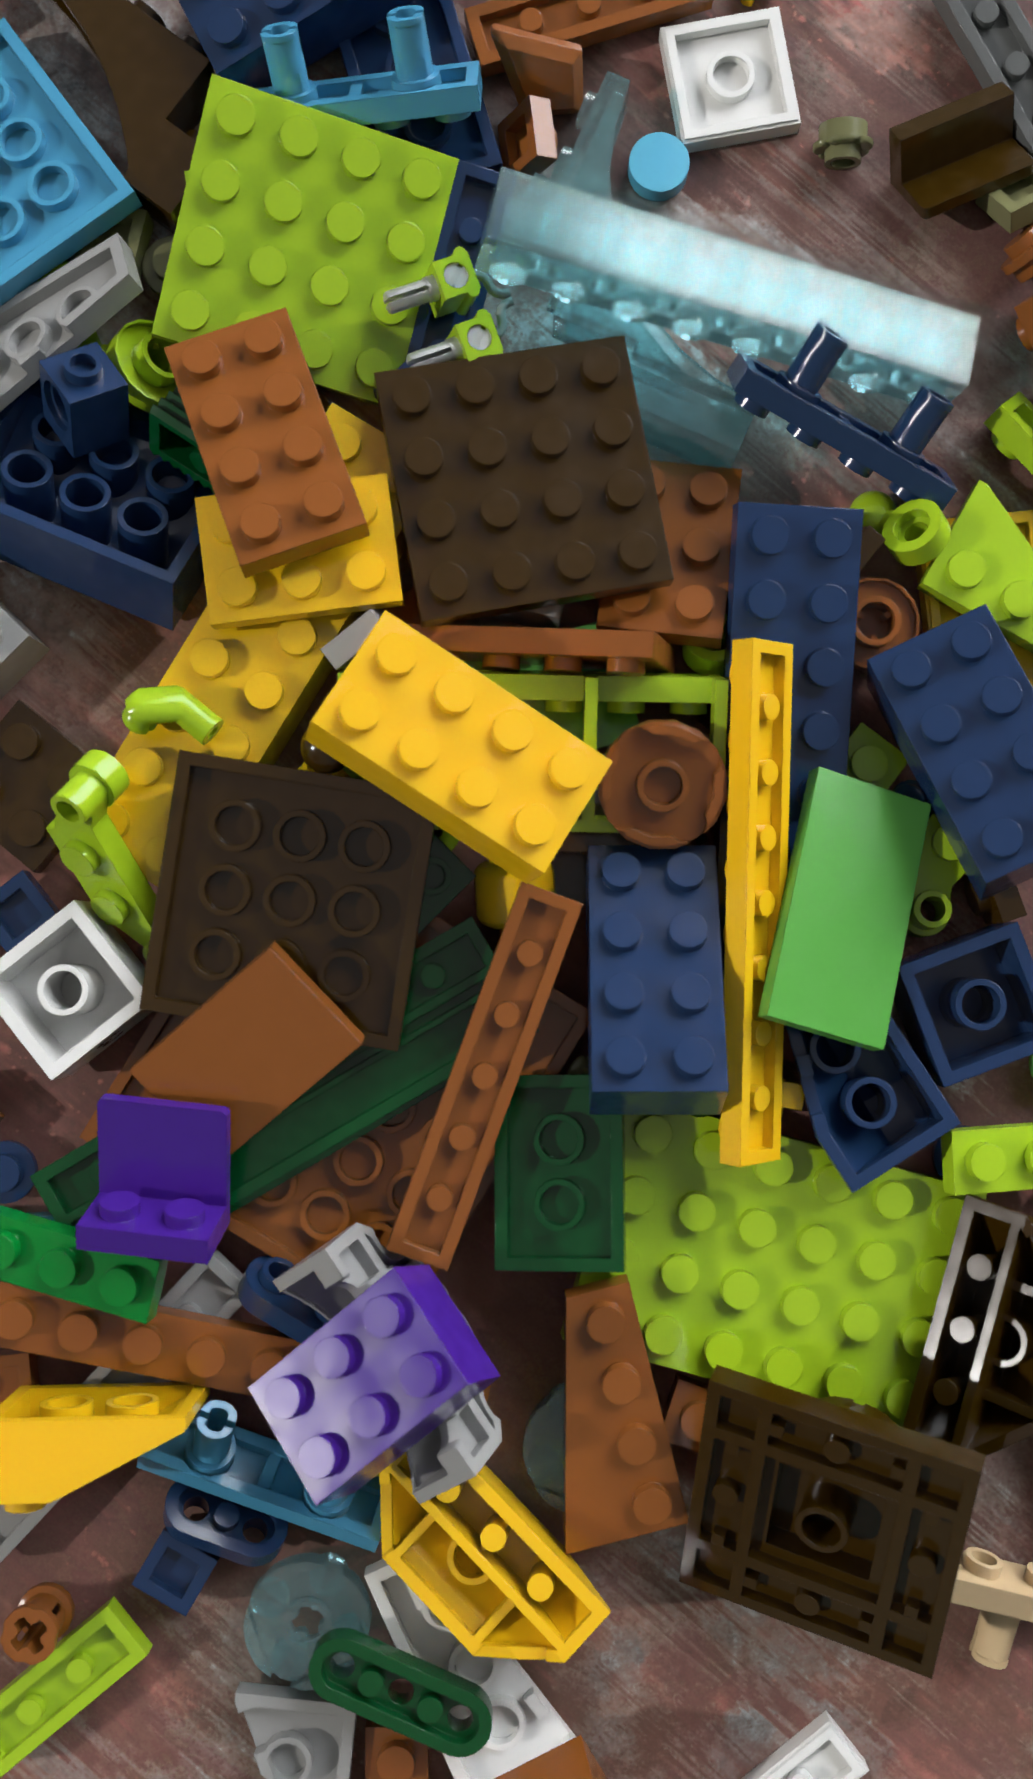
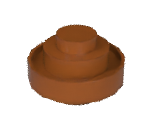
[854,577,920,670]

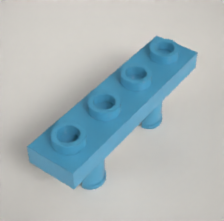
[255,5,483,130]
[136,1400,381,1553]

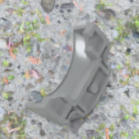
[273,1222,502,1504]

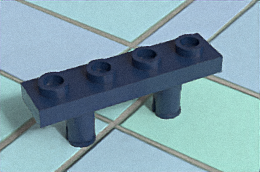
[726,321,958,511]

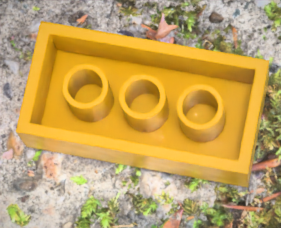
[304,610,613,884]

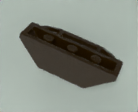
[903,1195,1033,1456]

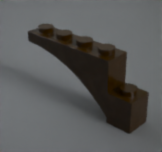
[50,0,215,234]

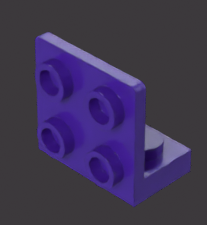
[75,1093,231,1265]

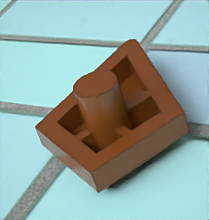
[490,23,584,115]

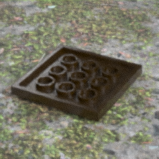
[374,335,674,628]
[139,750,435,1051]

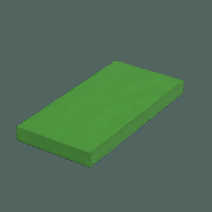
[757,766,931,1051]

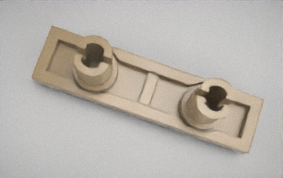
[951,1547,1033,1670]

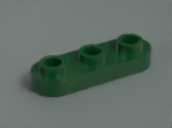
[308,1627,493,1757]

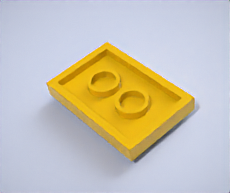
[194,473,405,630]

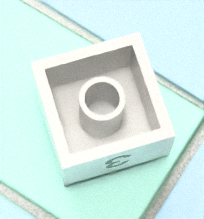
[0,900,153,1081]

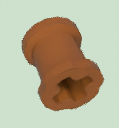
[0,1582,75,1665]

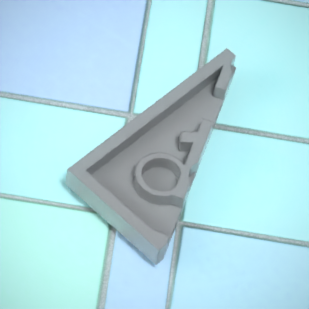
[235,1681,357,1779]

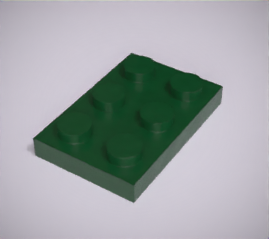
[495,1075,626,1272]

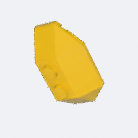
[379,1452,611,1663]

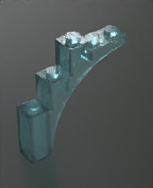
[504,71,754,468]

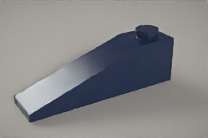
[786,1017,961,1193]

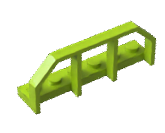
[337,669,729,833]

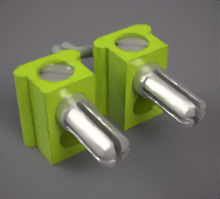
[383,246,514,367]

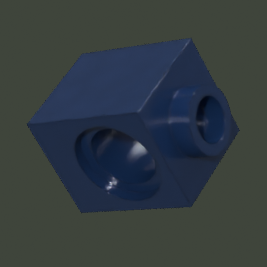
[39,342,130,458]

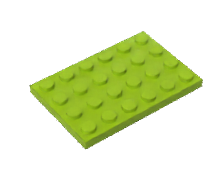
[560,1115,987,1427]

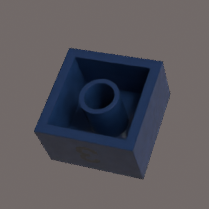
[894,921,1033,1088]

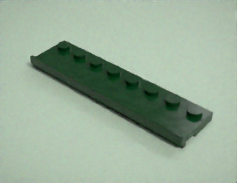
[30,916,539,1227]

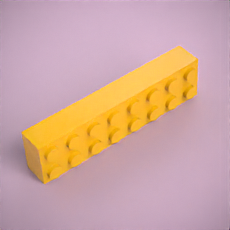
[107,402,406,887]

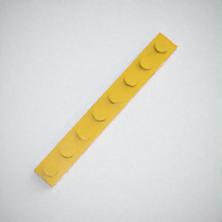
[718,638,793,1167]

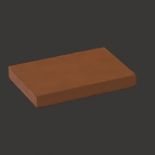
[129,941,365,1155]

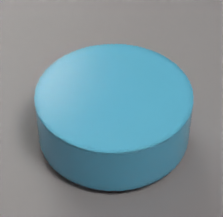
[628,132,690,201]

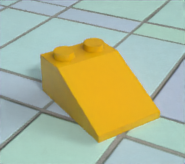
[0,1382,210,1514]

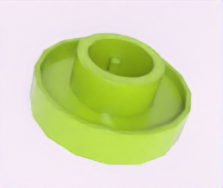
[106,319,177,413]

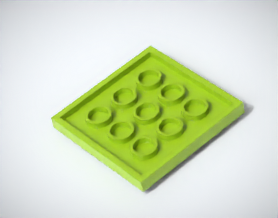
[151,74,459,406]

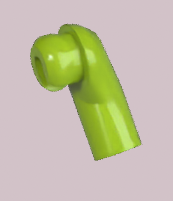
[122,685,224,745]

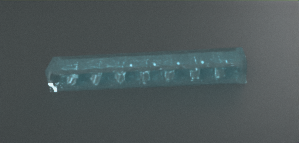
[474,166,980,405]

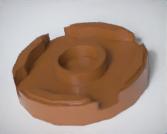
[598,720,727,849]

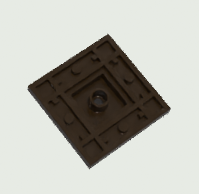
[679,1365,986,1679]

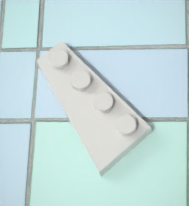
[364,1559,576,1779]

